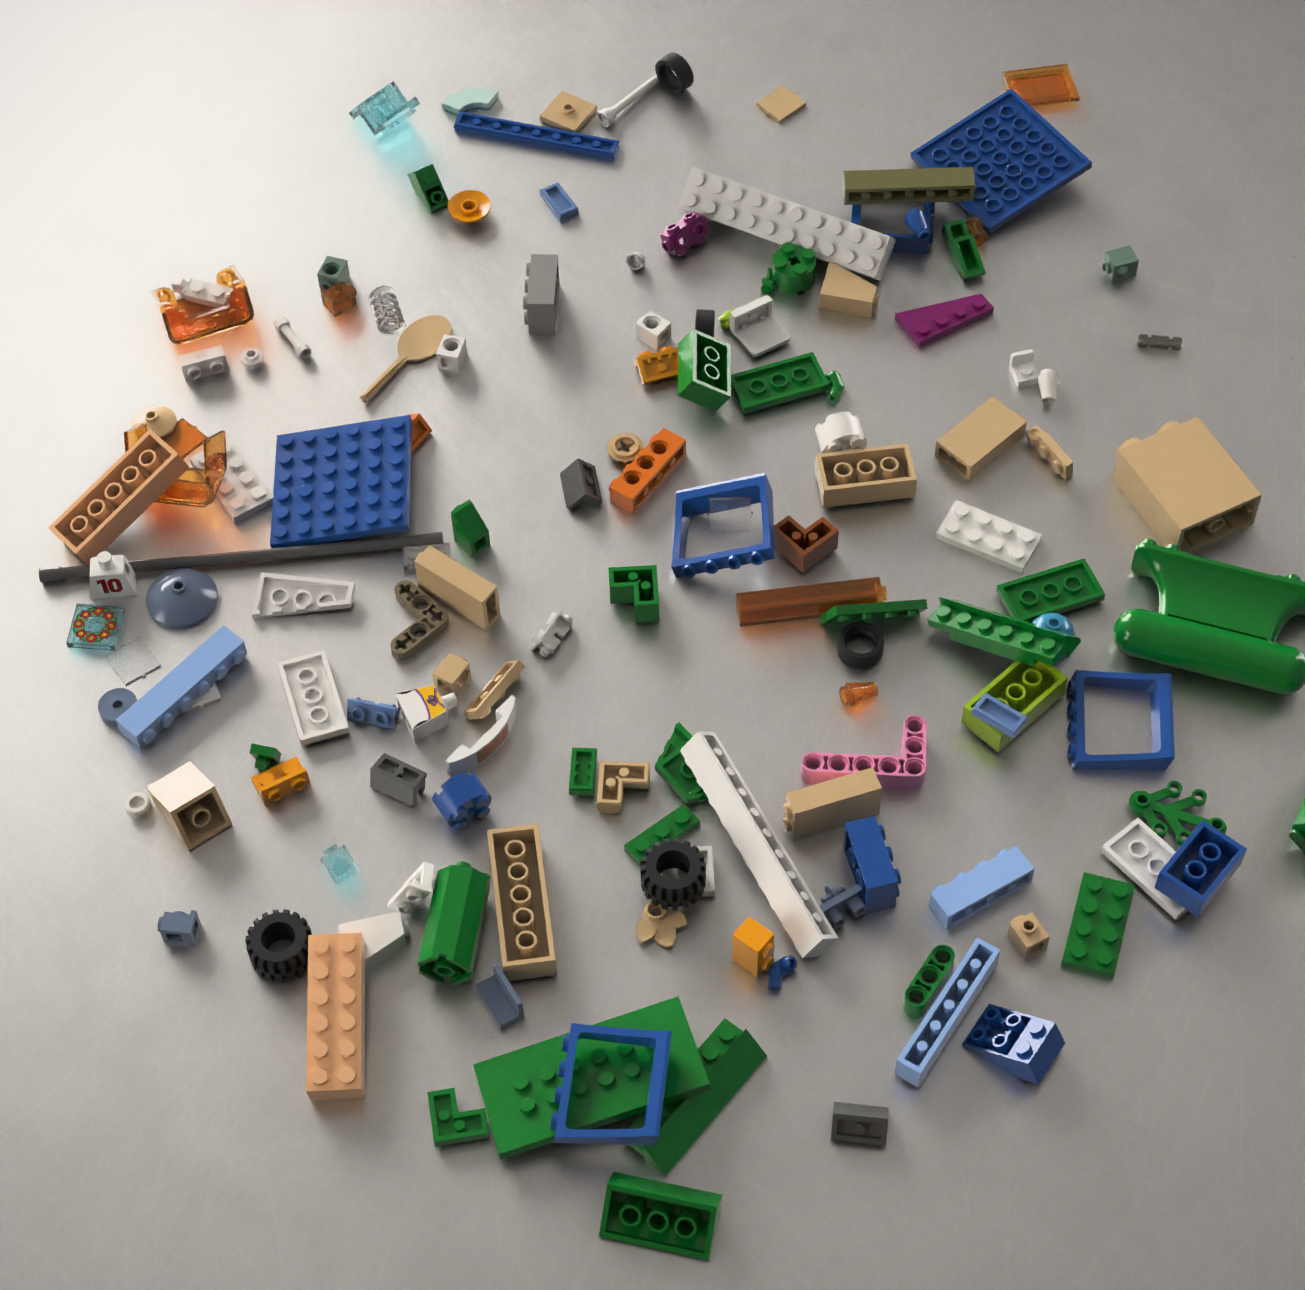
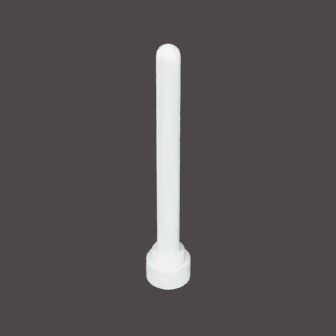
[597,75,660,127]

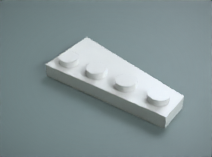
[251,572,356,619]

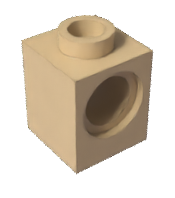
[432,653,471,696]

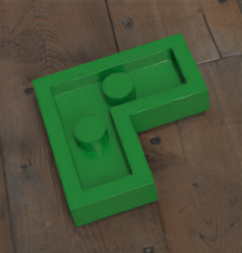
[427,1088,489,1147]

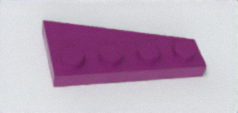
[895,294,994,348]

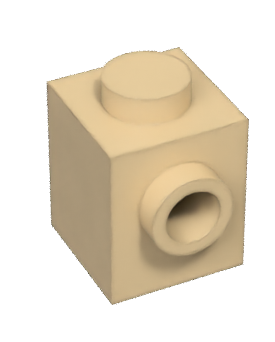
[1007,912,1050,960]

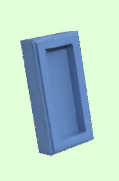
[539,182,579,222]
[971,692,1028,739]

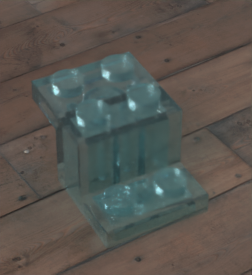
[349,81,420,135]

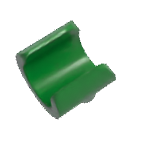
[761,268,775,294]

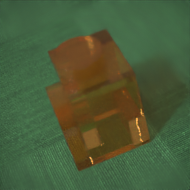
[320,281,357,317]

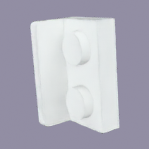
[178,345,229,381]

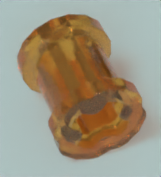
[966,217,989,246]

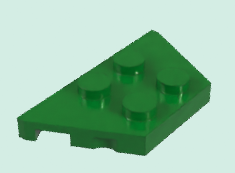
[655,722,709,805]

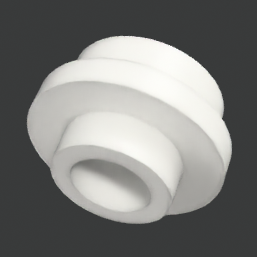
[241,348,263,369]

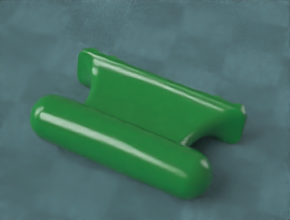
[1113,539,1305,695]

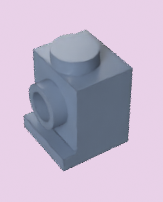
[157,910,201,946]

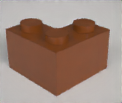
[774,515,839,573]

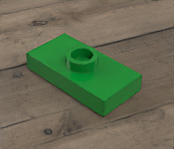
[569,748,597,796]

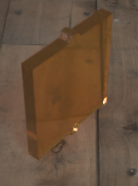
[161,418,208,459]

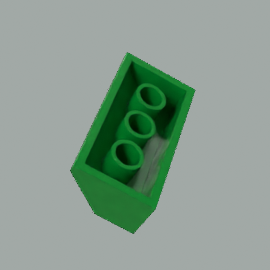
[599,1171,722,1260]

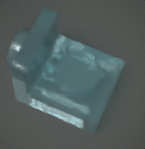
[320,844,360,885]

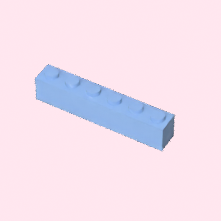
[116,625,247,749]
[895,937,1000,1088]

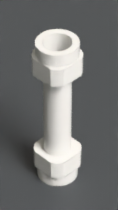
[273,316,312,359]

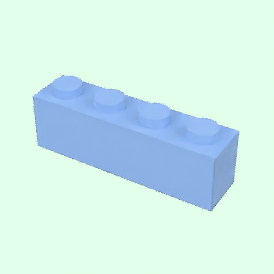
[929,846,1034,930]

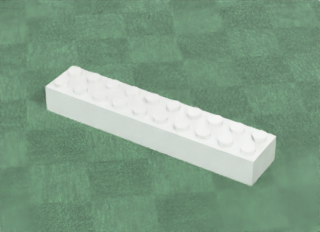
[678,166,896,281]

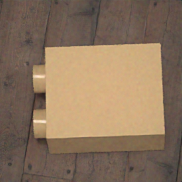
[1112,416,1262,553]

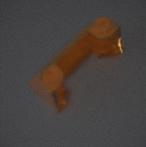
[150,265,254,345]

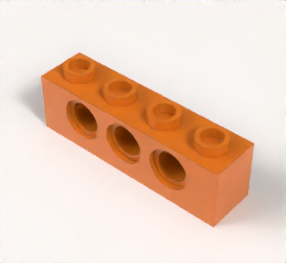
[609,427,686,514]

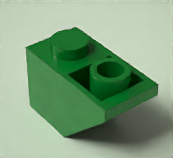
[407,164,449,212]
[451,500,490,557]

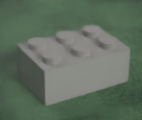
[523,254,560,334]

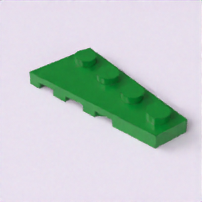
[819,599,928,625]

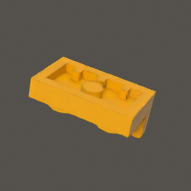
[634,346,678,385]
[251,756,310,805]

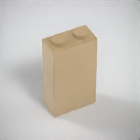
[935,396,1027,481]
[414,545,501,631]
[782,767,882,840]

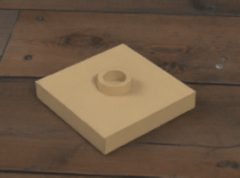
[540,91,597,133]

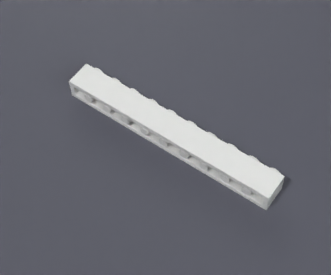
[680,731,838,958]

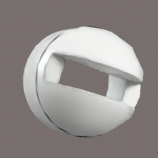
[626,252,645,270]

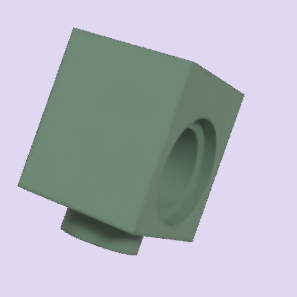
[1102,245,1139,282]
[317,255,350,294]

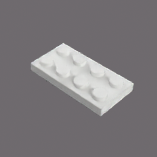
[190,438,274,523]
[935,500,1042,574]
[277,650,350,746]
[1101,818,1188,920]

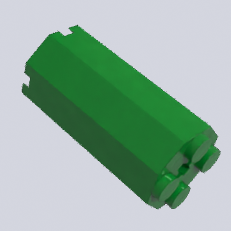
[418,861,491,985]

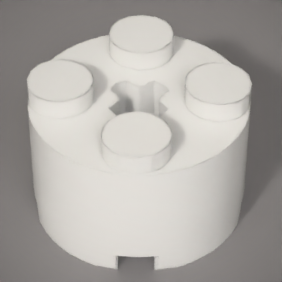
[815,412,867,453]

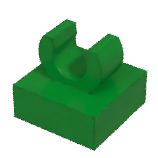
[249,743,281,772]

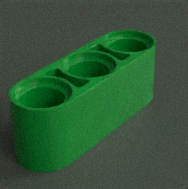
[903,945,955,1018]

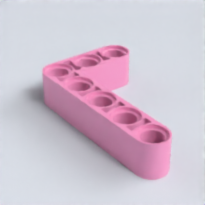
[801,715,927,790]

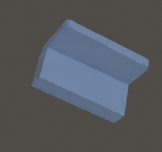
[475,964,525,1031]

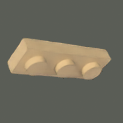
[463,660,525,720]

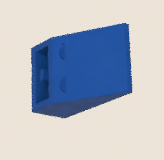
[962,1004,1065,1084]

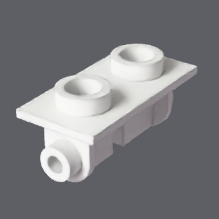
[530,607,573,657]

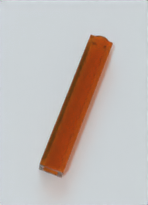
[736,577,887,627]

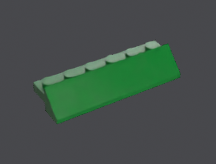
[927,597,1081,666]
[629,1018,767,1177]

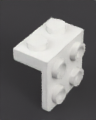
[730,295,790,357]

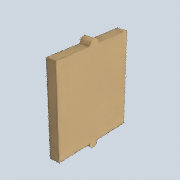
[756,85,806,123]

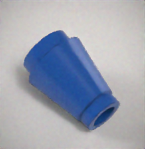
[905,209,931,241]

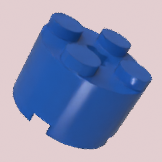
[432,772,492,831]

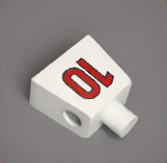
[90,551,137,600]

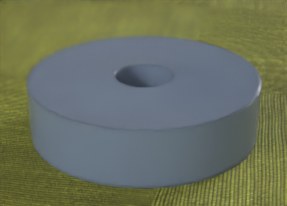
[98,688,137,726]

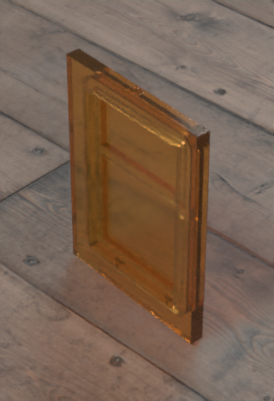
[1003,64,1080,107]

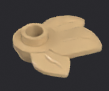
[636,901,687,947]

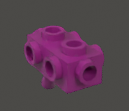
[660,212,710,256]

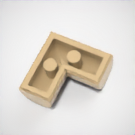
[597,761,650,814]

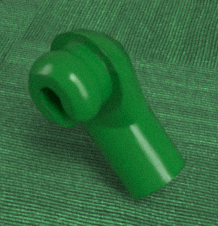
[825,370,845,402]

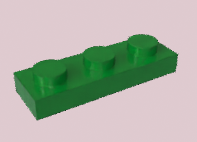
[624,804,700,867]

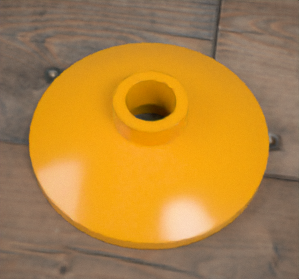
[448,190,491,223]

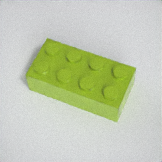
[961,661,1068,752]

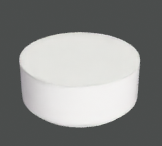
[124,792,151,818]

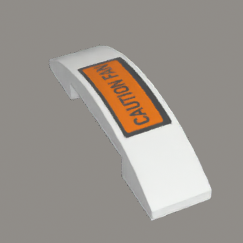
[445,695,517,776]

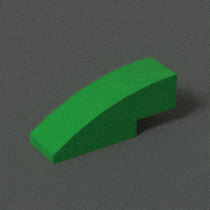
[941,219,986,279]

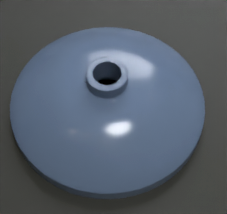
[146,568,218,629]

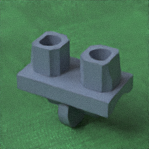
[819,884,866,930]

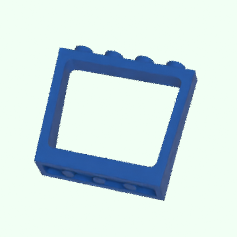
[671,473,775,578]
[1067,670,1175,770]
[550,1023,672,1146]

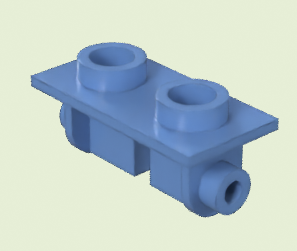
[347,697,400,729]

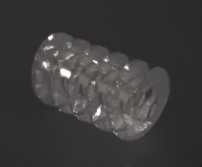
[368,286,406,335]

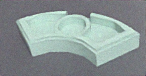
[442,88,499,115]

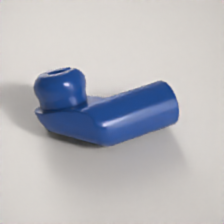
[768,955,797,991]

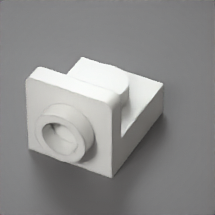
[1009,349,1039,388]

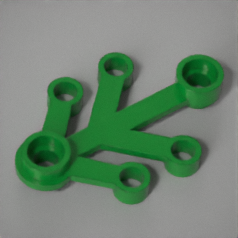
[1129,781,1227,847]

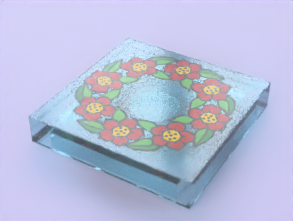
[66,604,125,651]

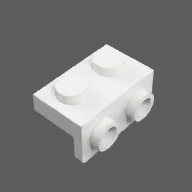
[388,862,436,914]

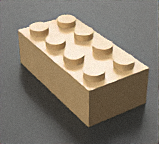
[815,443,917,508]

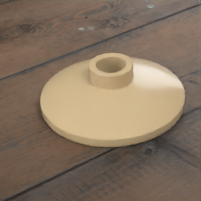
[131,406,177,439]

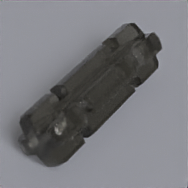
[1137,334,1182,351]

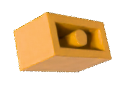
[732,917,775,977]

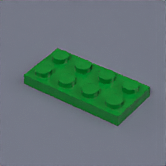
[731,352,830,414]
[996,558,1105,623]
[1061,872,1135,979]

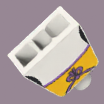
[395,685,459,743]

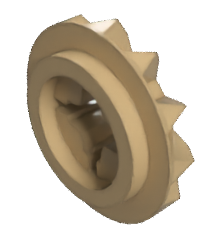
[607,433,644,465]

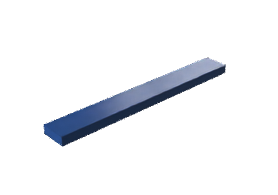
[454,111,620,160]

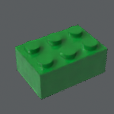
[678,329,731,412]

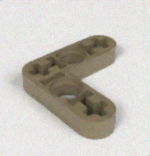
[390,580,449,660]

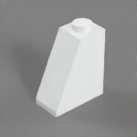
[338,911,410,974]

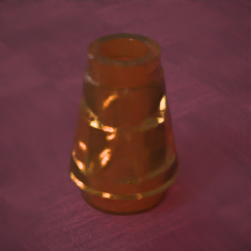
[839,681,878,707]

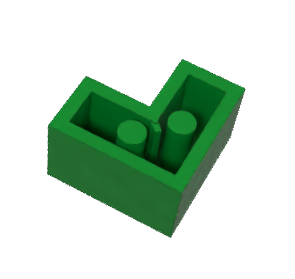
[608,565,660,622]

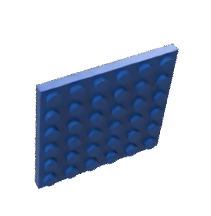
[911,89,1092,234]
[270,415,412,548]

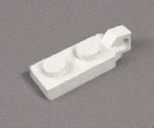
[171,277,234,310]

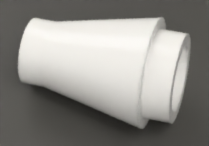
[1037,369,1060,404]

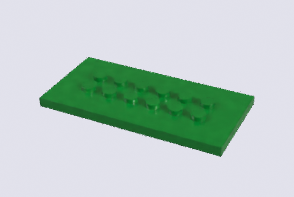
[473,996,711,1160]

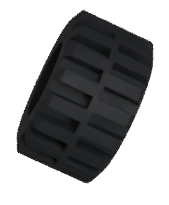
[640,838,706,911]
[245,909,312,982]

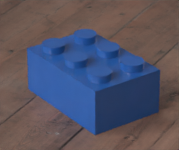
[843,816,901,914]
[1154,820,1247,917]

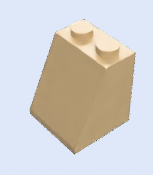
[146,762,232,850]

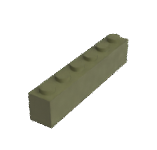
[842,167,976,205]

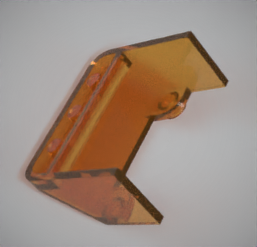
[124,423,227,507]

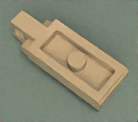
[1026,425,1073,480]

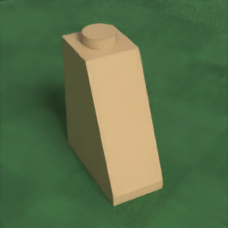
[819,262,880,318]

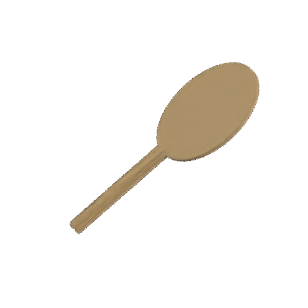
[360,315,451,403]

